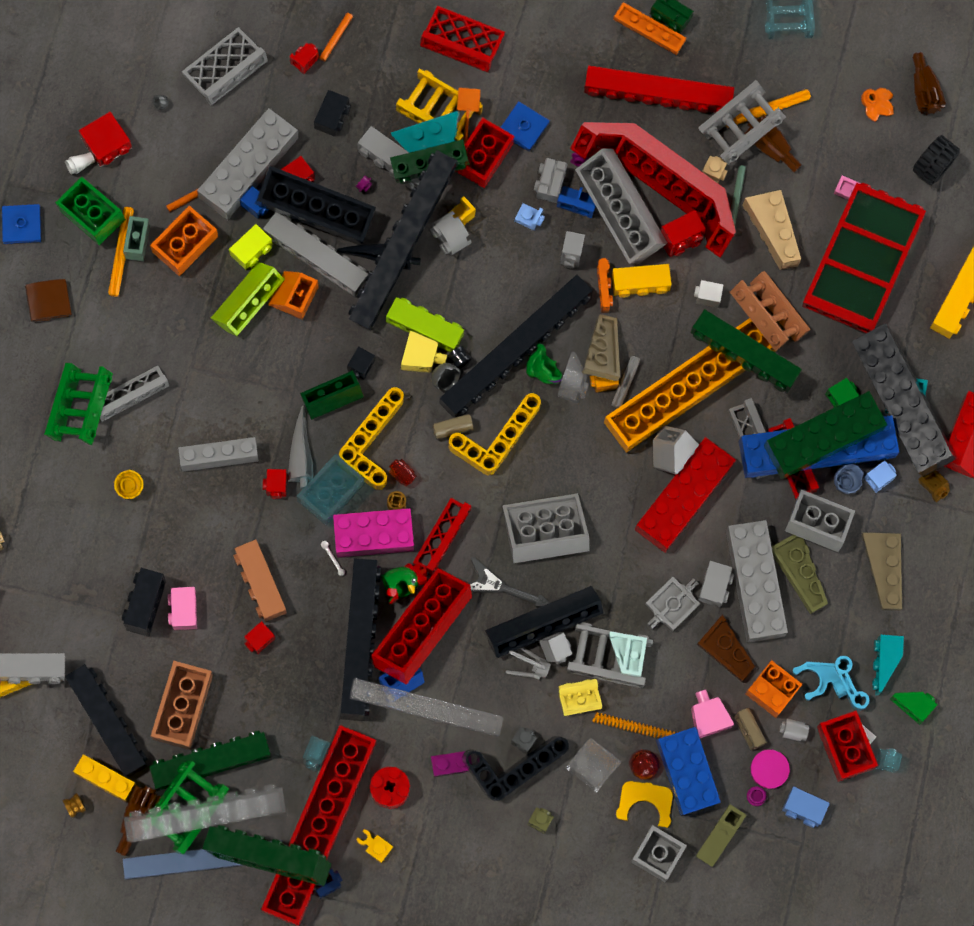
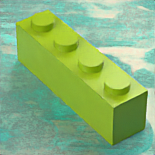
[386,297,464,353]

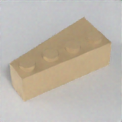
[742,190,801,270]

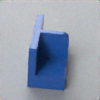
[556,186,596,218]

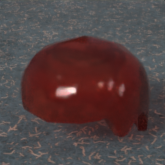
[629,749,660,780]

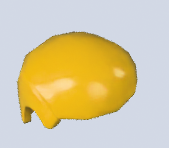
[114,470,143,499]

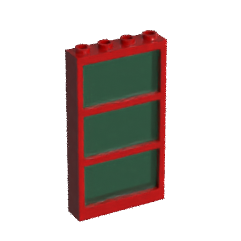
[802,182,926,333]

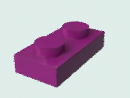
[431,751,472,777]

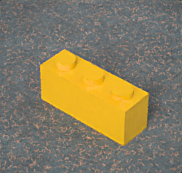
[611,264,672,298]
[73,754,137,803]

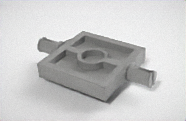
[645,577,700,632]

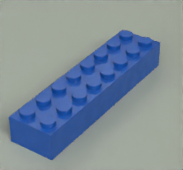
[738,415,899,478]

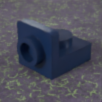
[316,868,343,899]

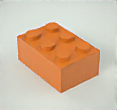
[150,205,218,277]

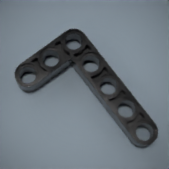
[462,736,569,801]

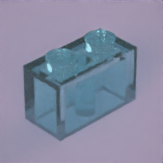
[302,736,331,772]

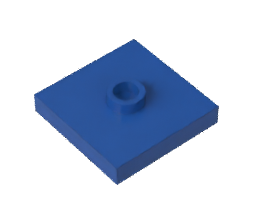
[500,101,550,152]
[2,204,41,244]

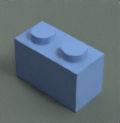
[782,786,830,828]

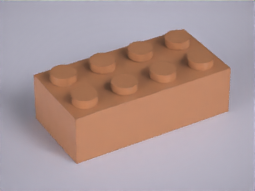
[151,661,213,750]

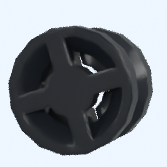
[448,346,472,369]

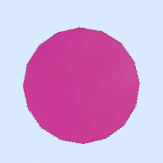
[750,750,790,789]

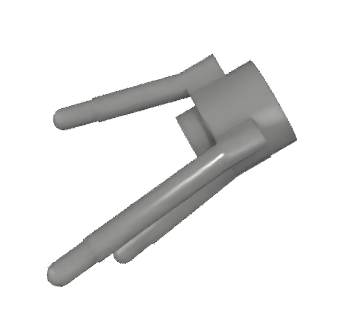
[505,647,551,680]

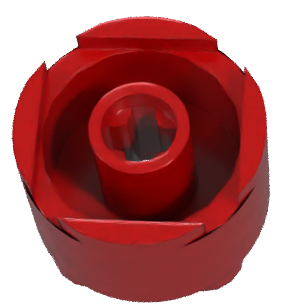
[370,767,410,809]

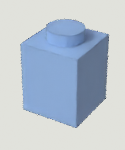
[864,461,897,493]

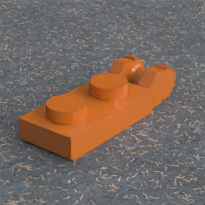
[597,258,613,313]

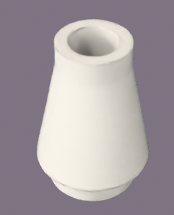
[65,152,95,174]

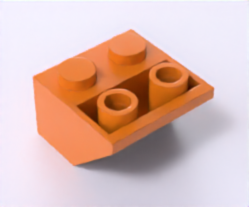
[268,271,318,320]
[745,660,802,718]

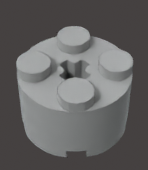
[430,211,471,255]

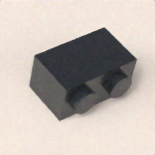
[314,90,351,137]

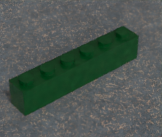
[690,309,802,393]
[149,731,271,791]

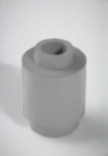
[779,718,809,742]

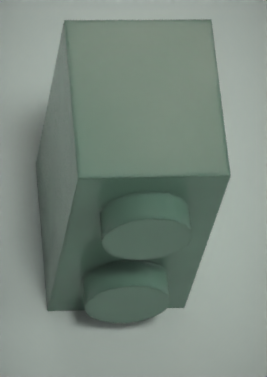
[123,216,150,261]

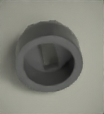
[153,95,169,110]

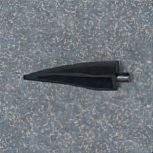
[337,244,421,270]

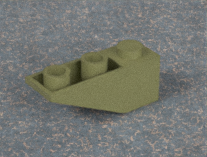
[696,804,746,867]

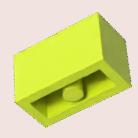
[229,224,273,270]

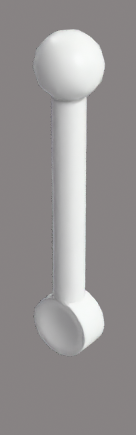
[321,541,345,576]

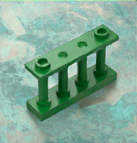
[44,363,113,445]
[141,761,229,855]

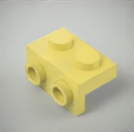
[559,679,602,716]

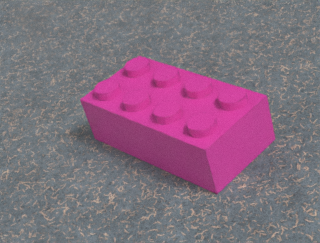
[333,508,414,558]

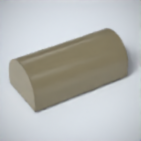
[432,414,473,440]
[734,708,767,751]

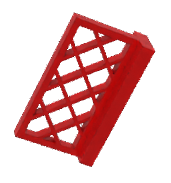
[420,6,505,72]

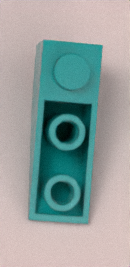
[872,635,904,696]

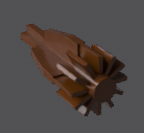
[913,52,946,115]
[744,114,802,172]
[115,785,162,856]

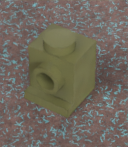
[527,808,554,834]

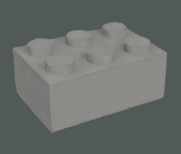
[785,489,855,552]

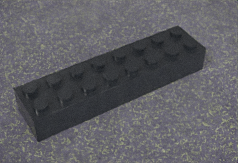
[852,323,957,477]
[341,558,381,721]

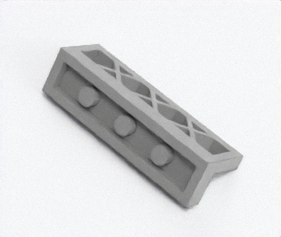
[100,366,169,422]
[728,398,768,479]

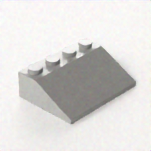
[503,493,590,563]

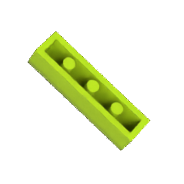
[211,262,285,336]

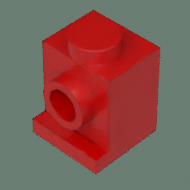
[290,43,319,74]

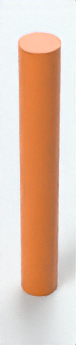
[319,13,353,61]
[166,188,199,212]

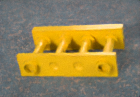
[396,68,483,141]

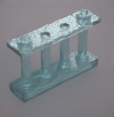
[765,0,815,39]

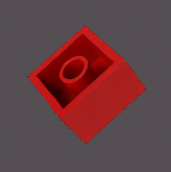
[661,210,706,257]

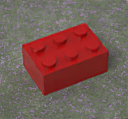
[455,118,515,189]
[817,710,878,782]

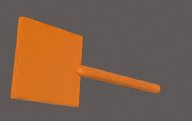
[457,88,481,143]

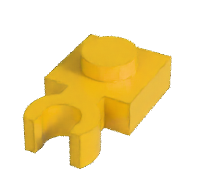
[356,829,393,863]

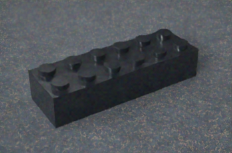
[255,166,376,245]

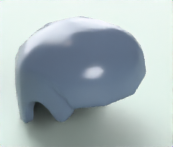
[834,464,864,494]

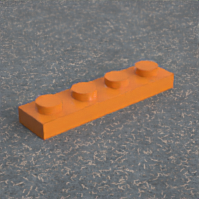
[613,2,686,55]

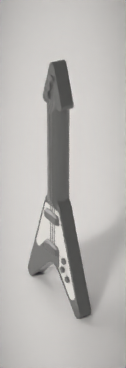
[469,557,550,608]

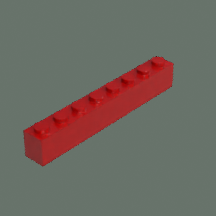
[584,66,734,113]

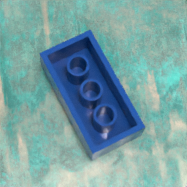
[656,727,721,815]

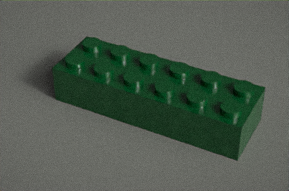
[764,391,888,479]
[202,825,331,887]

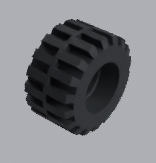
[913,135,960,185]

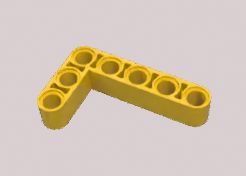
[339,387,404,490]
[449,393,541,475]

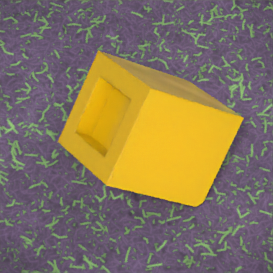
[449,196,476,225]

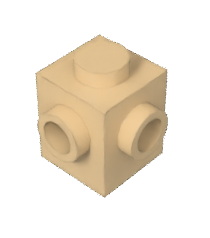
[702,156,728,183]

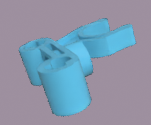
[793,656,869,711]

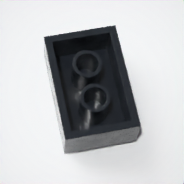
[121,568,166,637]

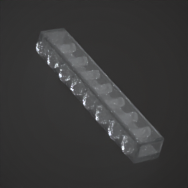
[123,784,286,842]

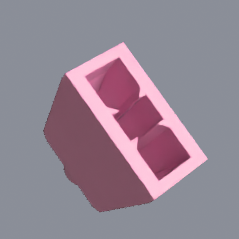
[691,690,734,739]

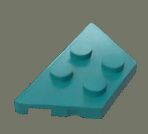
[391,111,460,153]

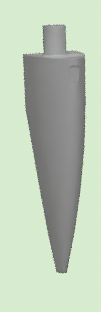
[288,406,313,489]

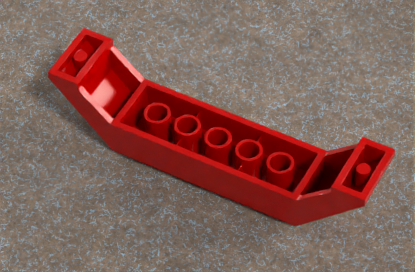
[570,122,736,258]

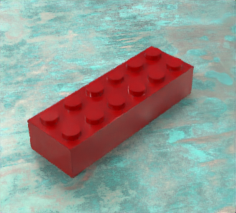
[635,437,736,553]
[371,568,472,685]

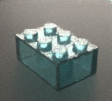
[297,454,365,526]

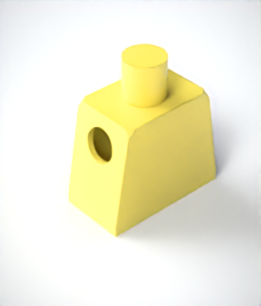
[401,331,447,373]

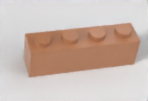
[233,540,287,622]

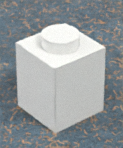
[694,280,723,308]

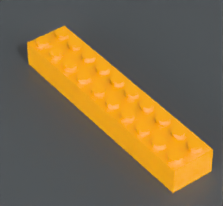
[604,318,775,453]

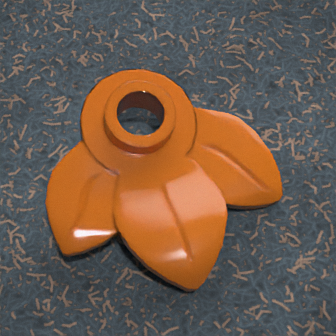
[861,88,893,122]

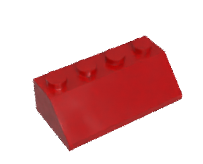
[944,391,974,478]

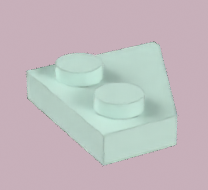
[609,631,647,677]

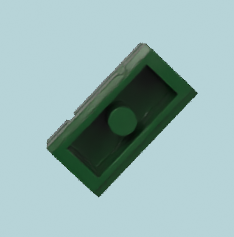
[650,0,694,33]

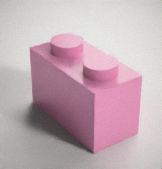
[168,587,197,630]

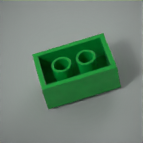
[55,177,126,246]

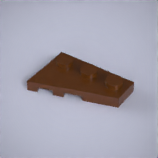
[697,614,755,682]

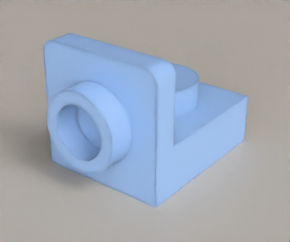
[514,203,545,231]

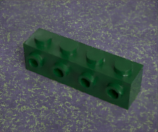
[390,139,470,184]

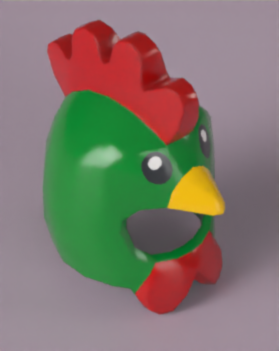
[382,563,428,604]

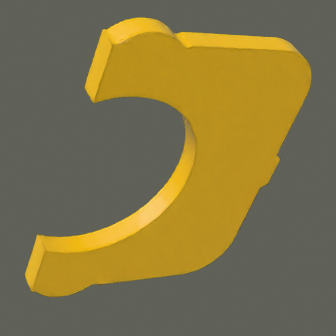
[616,781,673,828]

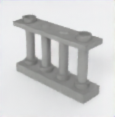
[698,80,786,165]
[566,622,653,689]

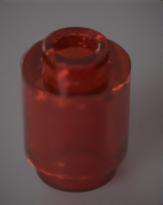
[389,459,417,487]

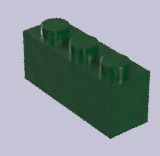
[300,371,364,420]

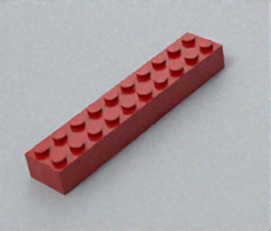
[261,725,376,926]

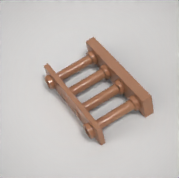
[730,271,811,351]

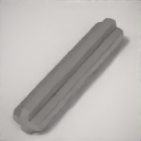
[611,356,640,408]

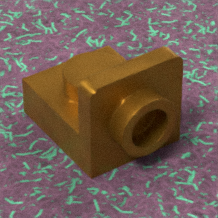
[918,470,950,502]

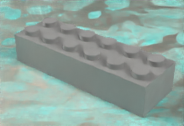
[197,108,299,220]
[575,148,667,264]
[726,520,788,643]

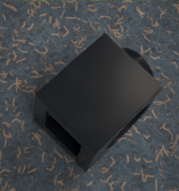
[347,346,375,379]

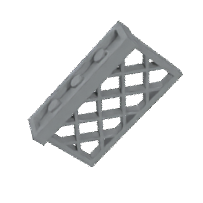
[182,27,268,106]

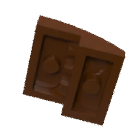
[25,279,72,322]

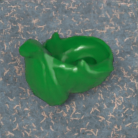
[526,343,562,384]

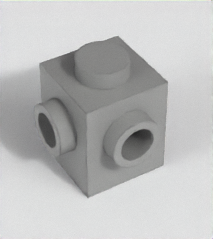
[539,633,572,664]

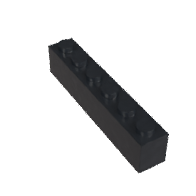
[485,586,604,658]
[65,664,148,779]

